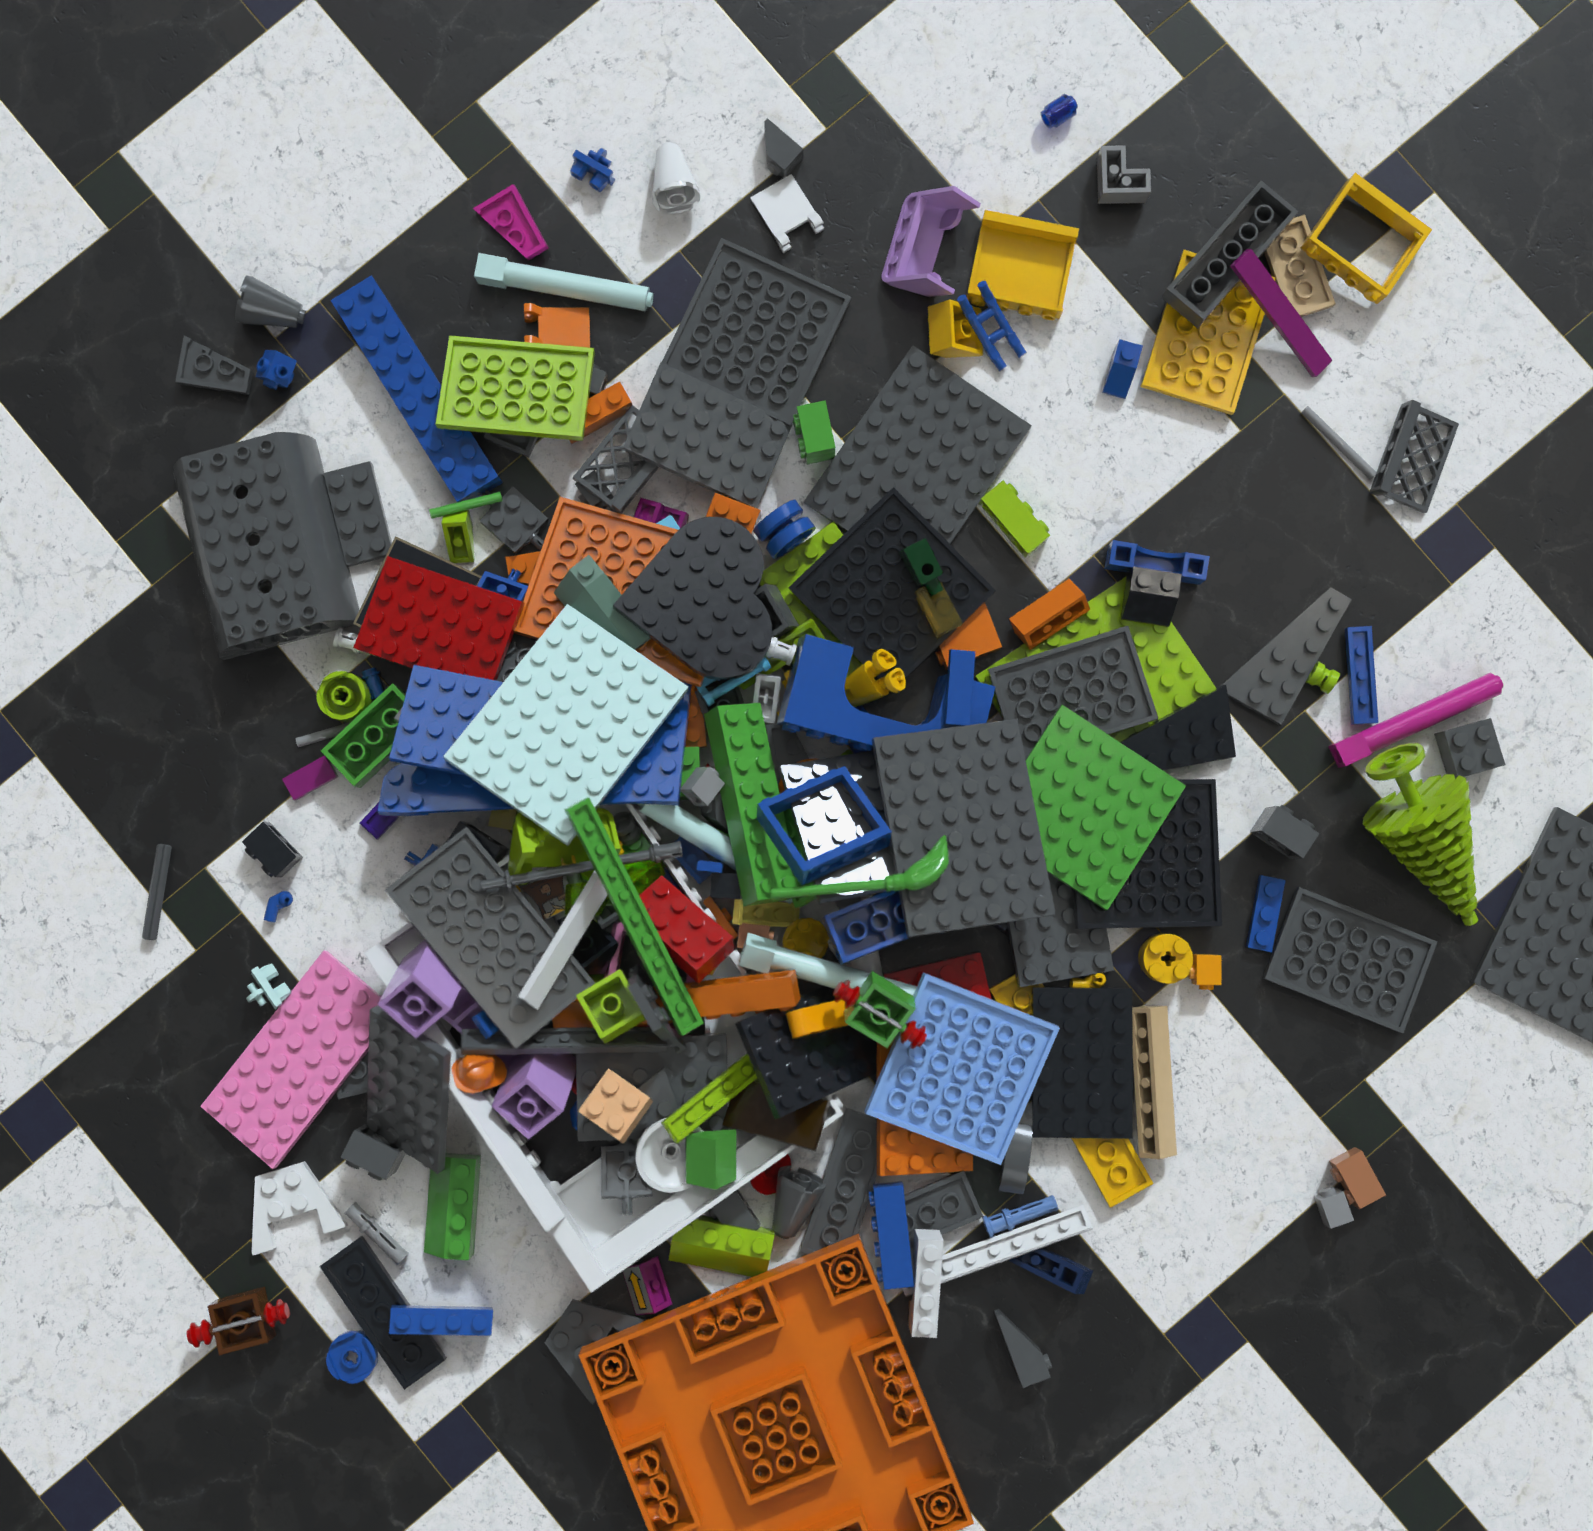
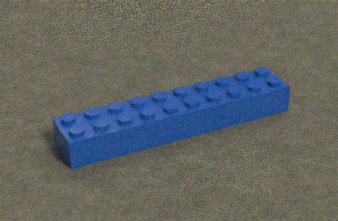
[330,275,503,502]

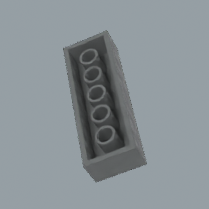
[1161,180,1298,328]

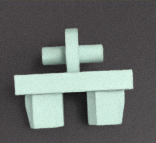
[246,963,291,1010]

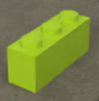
[979,480,1050,558]

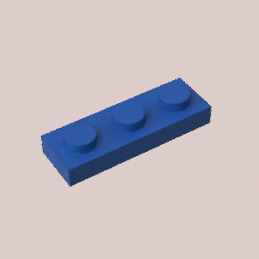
[1246,875,1285,952]

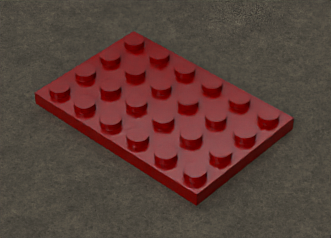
[353,556,525,681]

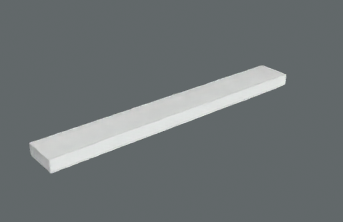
[903,1204,1093,1297]

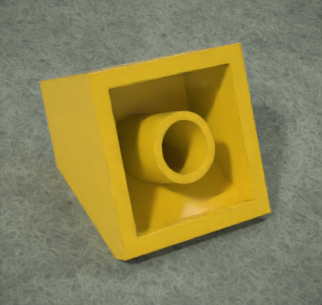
[928,299,983,358]

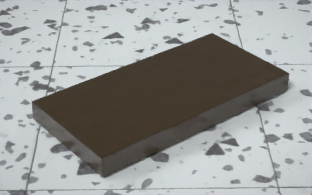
[722,1081,831,1152]

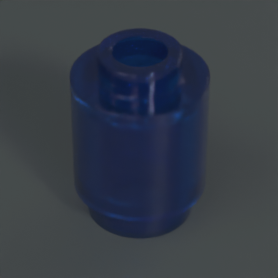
[1041,94,1078,129]

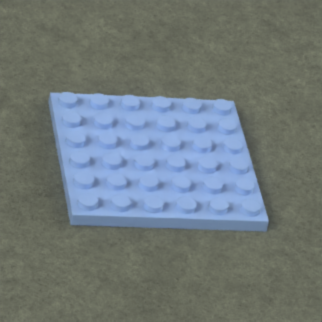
[864,972,1060,1165]

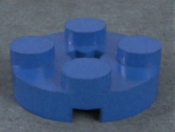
[326,1331,378,1384]

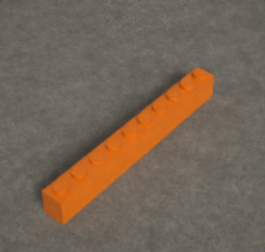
[552,970,801,1028]

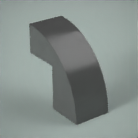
[999,1124,1033,1194]

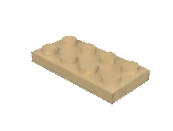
[1264,215,1335,317]

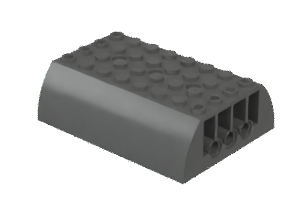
[172,432,360,660]

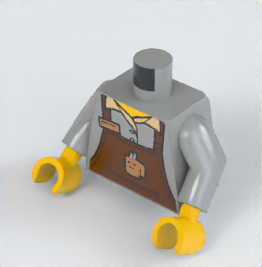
[516,855,582,929]

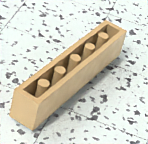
[1132,1006,1177,1159]

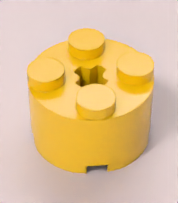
[1138,933,1193,984]

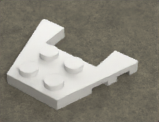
[252,1161,348,1255]

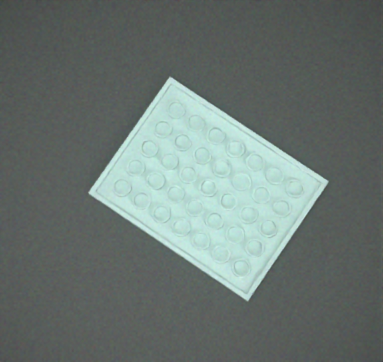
[443,604,688,846]

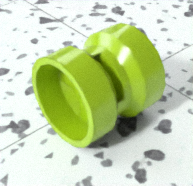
[1306,661,1340,694]

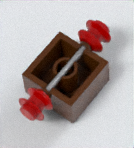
[187,1286,290,1355]

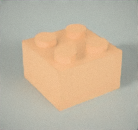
[578,1068,653,1144]

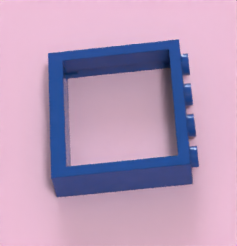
[757,766,892,886]

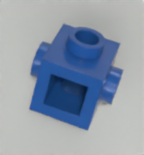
[255,350,297,390]

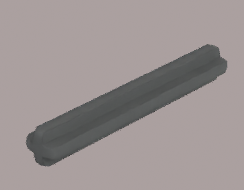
[142,844,172,940]

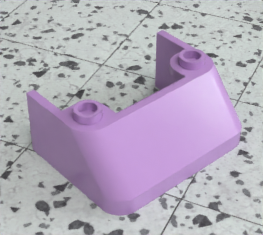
[882,186,981,297]

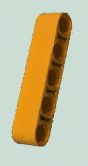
[786,1000,848,1039]

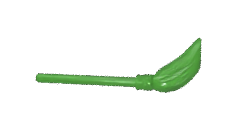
[771,835,949,899]

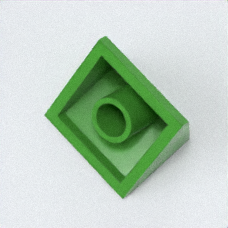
[686,1129,736,1190]

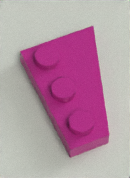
[473,184,549,260]

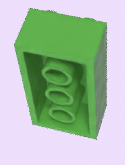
[321,683,406,788]

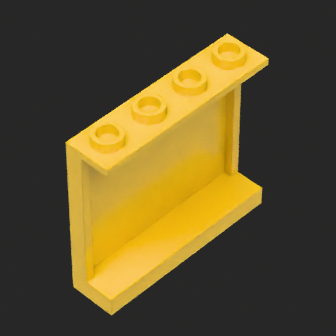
[967,210,1079,320]

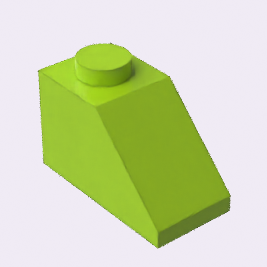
[442,510,475,563]

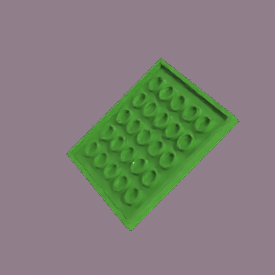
[1026,705,1186,910]

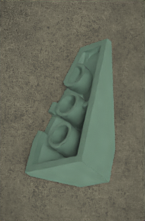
[554,555,651,650]

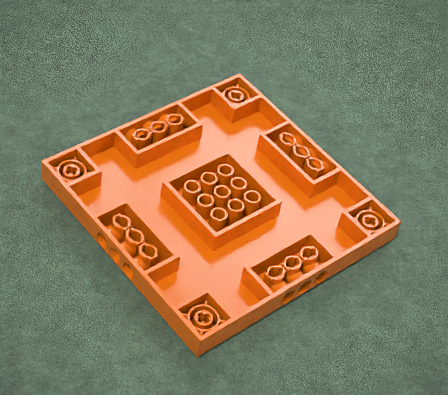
[579,1233,974,1531]

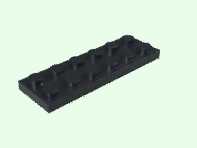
[319,1235,447,1390]

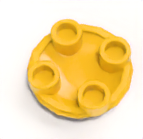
[782,918,830,958]

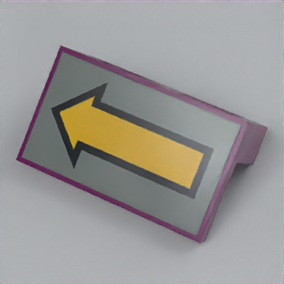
[623,1256,672,1315]

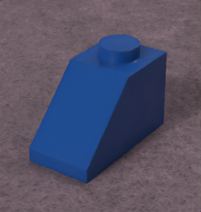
[1102,339,1143,399]

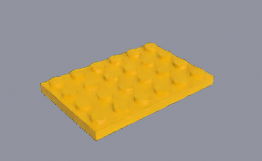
[1140,250,1275,415]

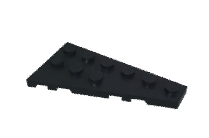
[1120,685,1236,770]

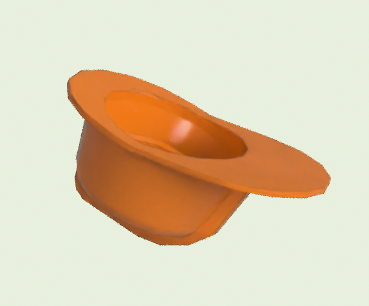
[451,1055,507,1094]

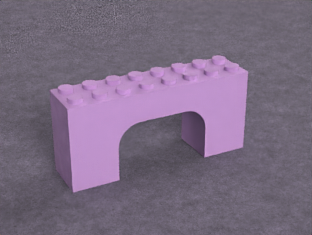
[378,940,576,1139]

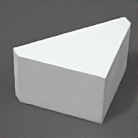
[753,674,781,724]

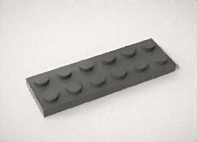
[800,1108,877,1267]

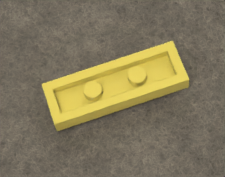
[732,899,800,927]

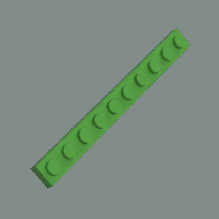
[564,797,704,1036]

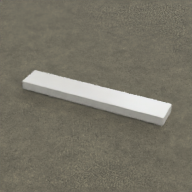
[518,871,607,1010]

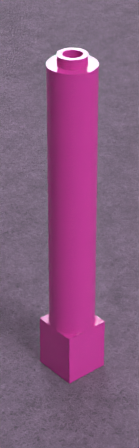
[1328,673,1503,768]

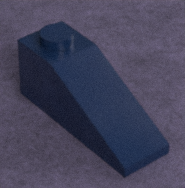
[1009,1248,1093,1294]

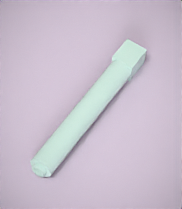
[474,253,654,311]
[638,804,792,904]
[739,933,917,996]

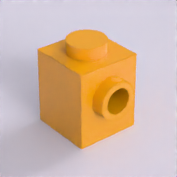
[1188,954,1221,990]

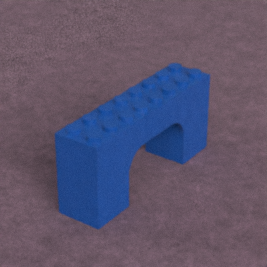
[777,634,995,752]

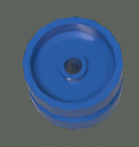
[753,500,816,559]

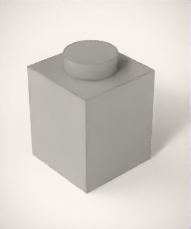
[680,767,725,806]
[1314,1187,1354,1229]

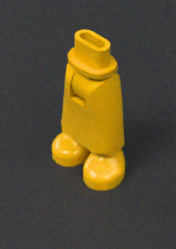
[845,649,906,707]

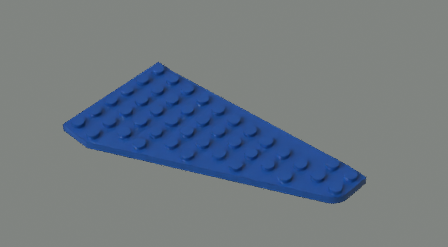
[377,682,692,816]

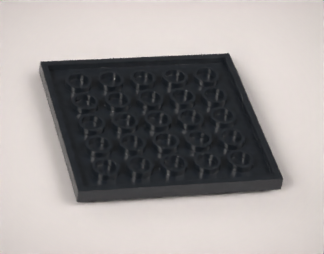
[788,487,996,693]
[1074,779,1222,929]

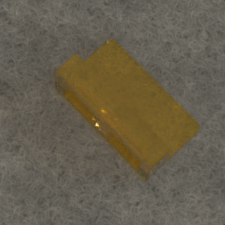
[914,582,963,638]

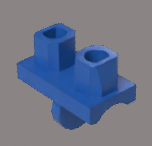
[570,148,615,192]

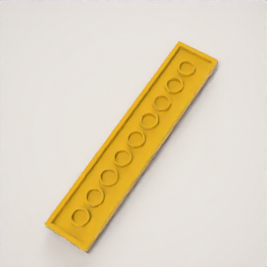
[989,974,1153,1208]

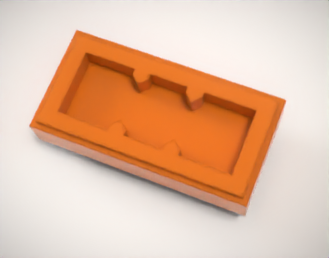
[703,896,738,940]

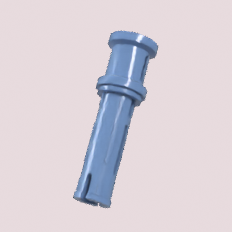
[982,1195,1058,1238]

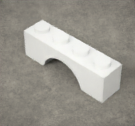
[908,1229,944,1338]

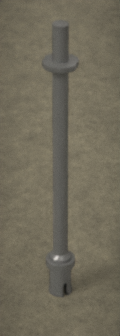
[481,841,683,892]

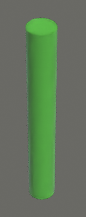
[429,492,502,519]

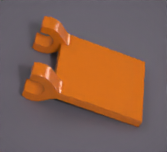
[524,303,590,348]

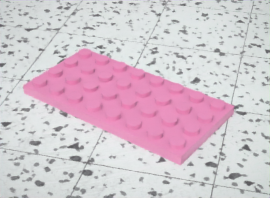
[201,950,382,1169]

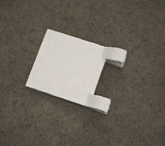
[750,174,824,253]

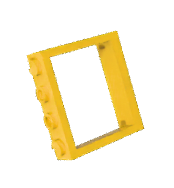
[1300,173,1432,304]

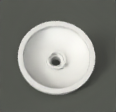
[635,1118,703,1193]

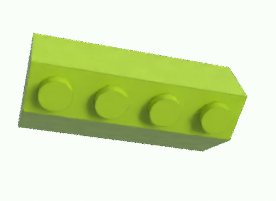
[669,1215,775,1277]

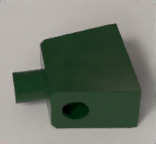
[898,538,944,596]

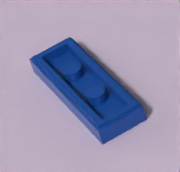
[944,649,975,726]

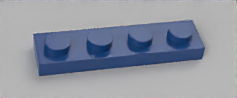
[1345,626,1379,725]

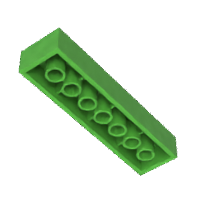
[704,703,799,906]

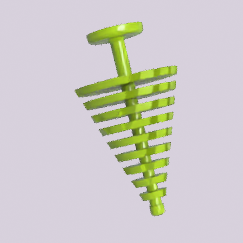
[1363,743,1478,926]

